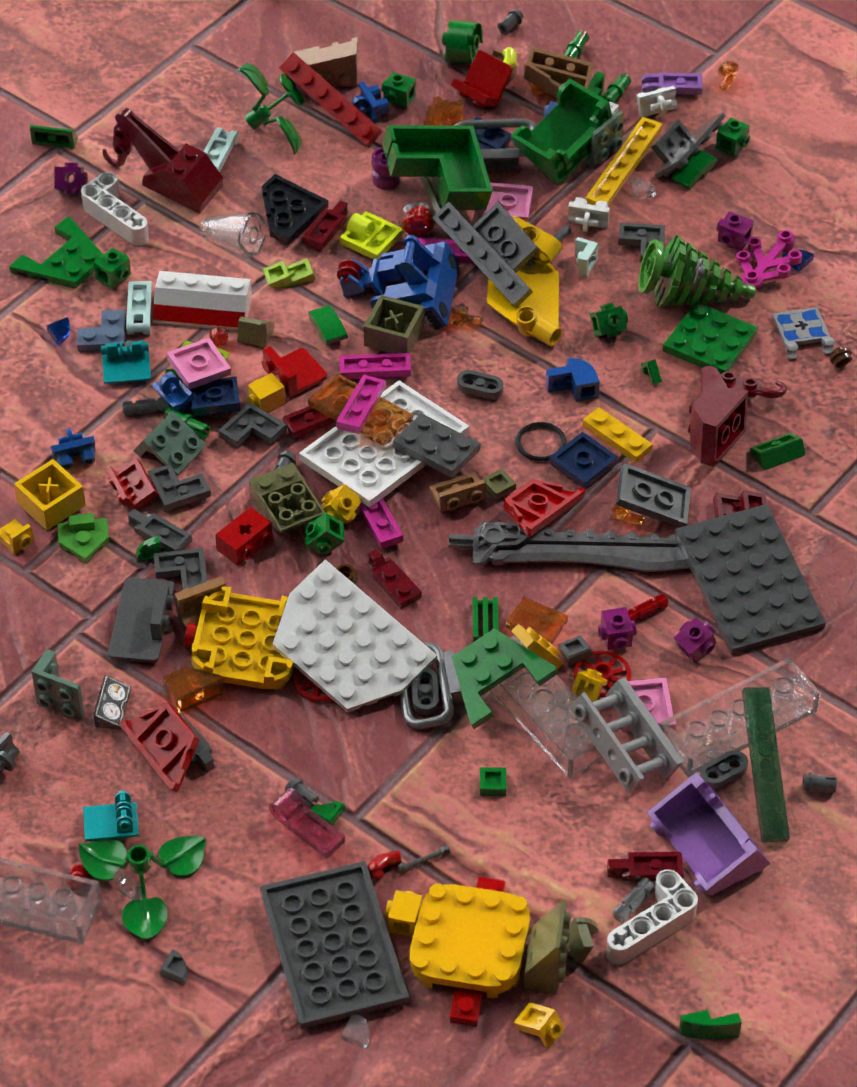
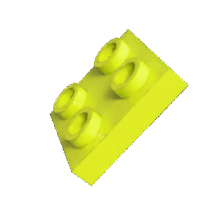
[340,211,403,260]

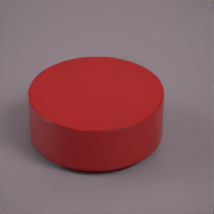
[184,622,198,649]

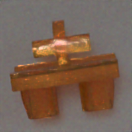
[423,96,465,126]

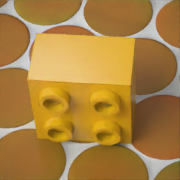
[14,459,86,530]

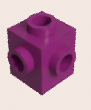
[54,162,88,194]
[716,211,754,250]
[598,607,637,650]
[674,617,717,663]

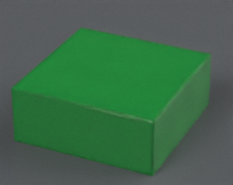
[480,767,506,795]

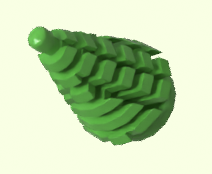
[638,235,756,307]

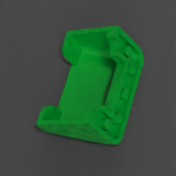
[511,79,612,184]

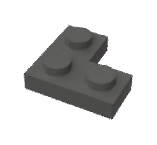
[618,223,665,262]
[218,402,287,448]
[148,464,211,512]
[153,548,207,589]

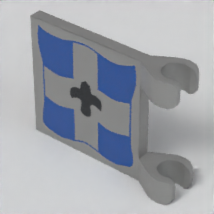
[772,307,835,360]

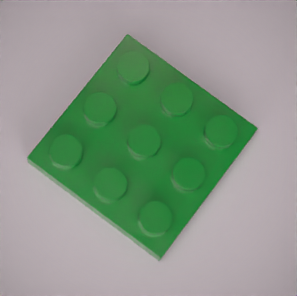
[663,302,758,374]

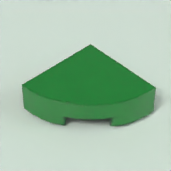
[640,359,662,384]
[136,536,161,562]
[308,801,345,828]

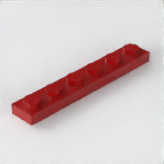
[279,52,383,148]
[450,877,505,1027]

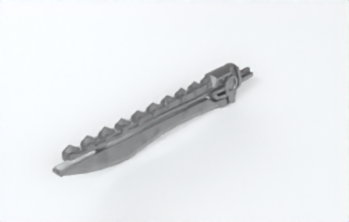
[448,521,690,572]

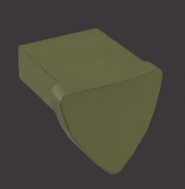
[237,317,274,348]
[569,917,599,962]

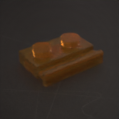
[506,596,568,644]

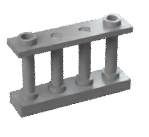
[569,678,684,793]

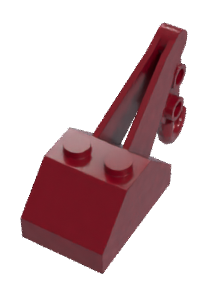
[102,107,223,214]
[688,366,787,467]

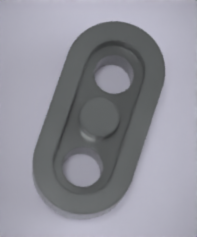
[457,370,503,399]
[412,668,439,715]
[700,750,748,789]

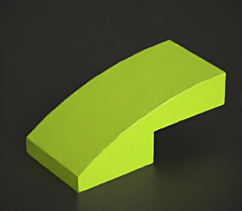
[263,258,316,288]

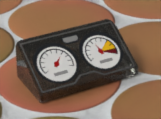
[94,675,131,730]

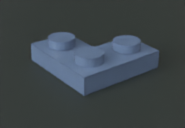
[77,310,126,352]

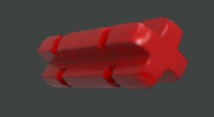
[627,593,669,623]

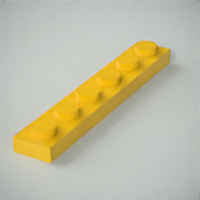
[585,117,662,207]

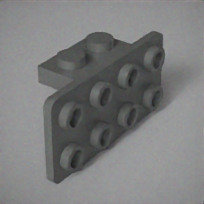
[651,113,726,178]
[108,577,175,663]

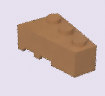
[293,37,359,87]
[523,47,594,98]

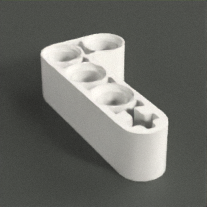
[81,172,149,246]
[606,870,698,965]

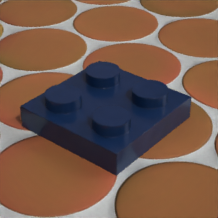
[190,376,241,416]
[549,432,618,489]

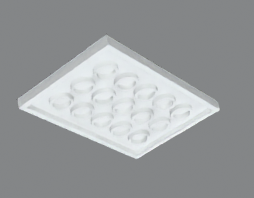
[299,381,469,508]

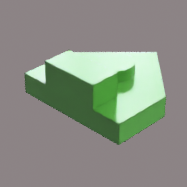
[57,513,109,564]

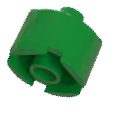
[442,20,483,65]

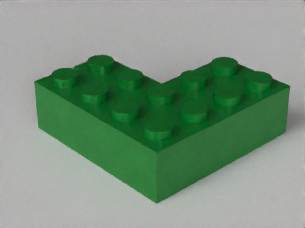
[382,125,493,210]

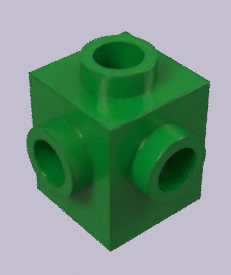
[381,72,416,109]
[716,117,750,157]
[93,248,131,289]
[589,303,628,338]
[305,512,345,556]

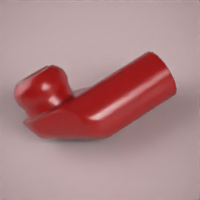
[367,851,402,879]

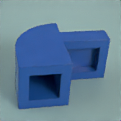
[546,358,600,402]

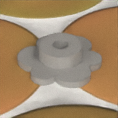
[693,258,705,284]

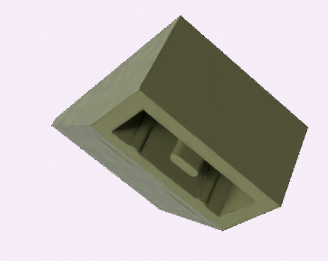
[249,463,325,533]
[524,900,571,993]

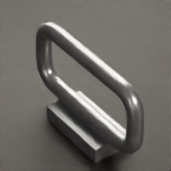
[454,119,536,171]
[399,642,465,730]

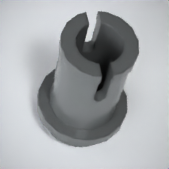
[497,9,523,35]
[274,450,296,470]
[802,772,837,793]
[285,778,319,811]

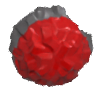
[399,201,436,236]

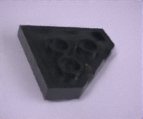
[261,174,329,245]

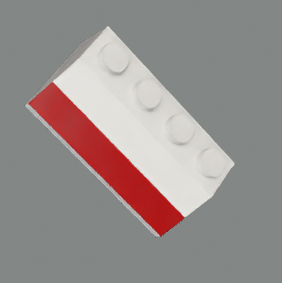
[152,271,252,331]

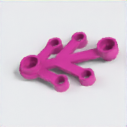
[736,230,802,291]

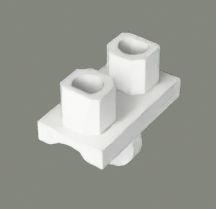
[637,86,677,118]
[568,197,610,232]

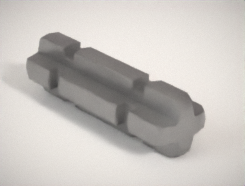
[122,397,169,416]
[613,878,654,923]

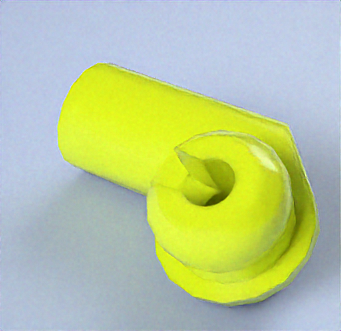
[502,47,517,68]

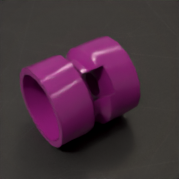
[371,147,401,190]

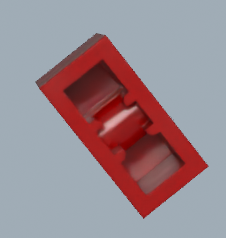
[215,507,273,566]

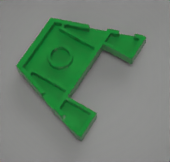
[9,216,103,289]
[452,628,559,729]

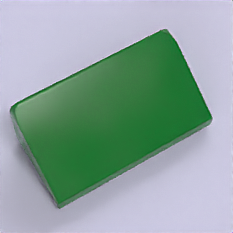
[30,125,78,148]
[749,433,805,470]

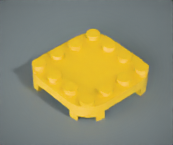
[192,587,294,690]
[410,884,530,998]

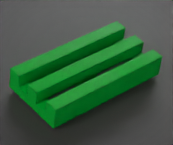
[472,597,499,642]

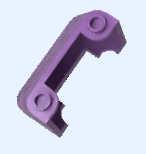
[647,772,770,896]

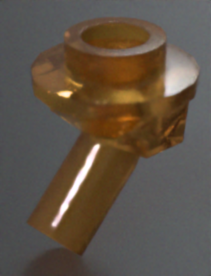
[718,61,739,91]
[449,303,483,327]
[610,504,645,525]

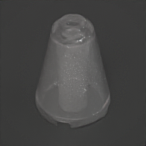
[200,212,265,258]

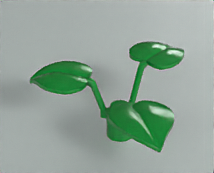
[238,63,305,154]
[79,836,206,940]

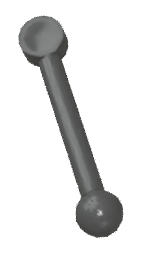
[398,845,451,873]

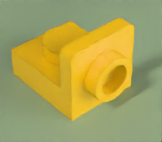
[0,519,34,555]
[568,669,608,704]
[514,1002,564,1048]

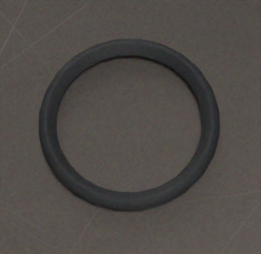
[516,422,566,461]

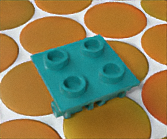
[101,340,151,384]
[83,790,139,841]

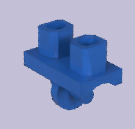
[351,81,389,123]
[152,371,195,414]
[51,428,95,470]

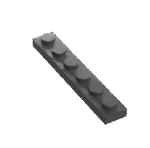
[432,202,533,308]

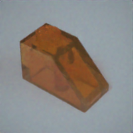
[162,667,224,713]

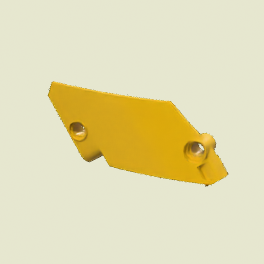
[487,216,563,346]

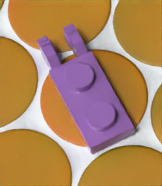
[641,73,702,95]

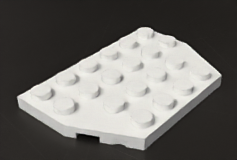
[273,560,437,713]

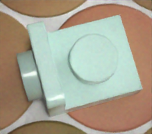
[575,237,598,277]

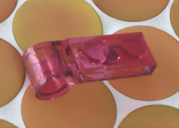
[269,788,345,859]

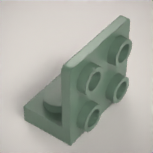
[584,111,624,167]
[133,411,206,475]
[32,649,85,719]

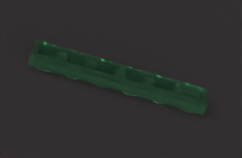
[742,687,790,842]

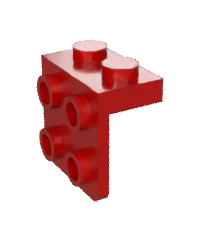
[451,50,513,108]
[262,346,327,398]

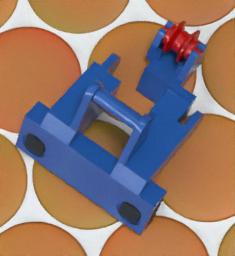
[337,235,460,330]

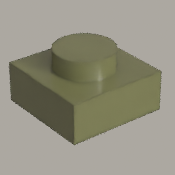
[482,469,516,500]

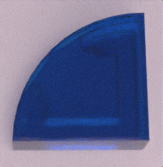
[782,250,814,271]
[46,317,70,345]

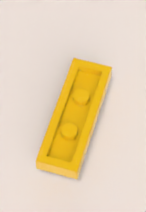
[583,407,653,463]
[512,624,563,670]

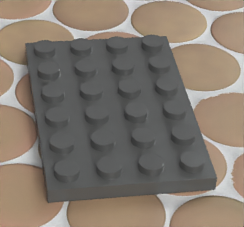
[674,504,826,654]
[260,861,409,1030]

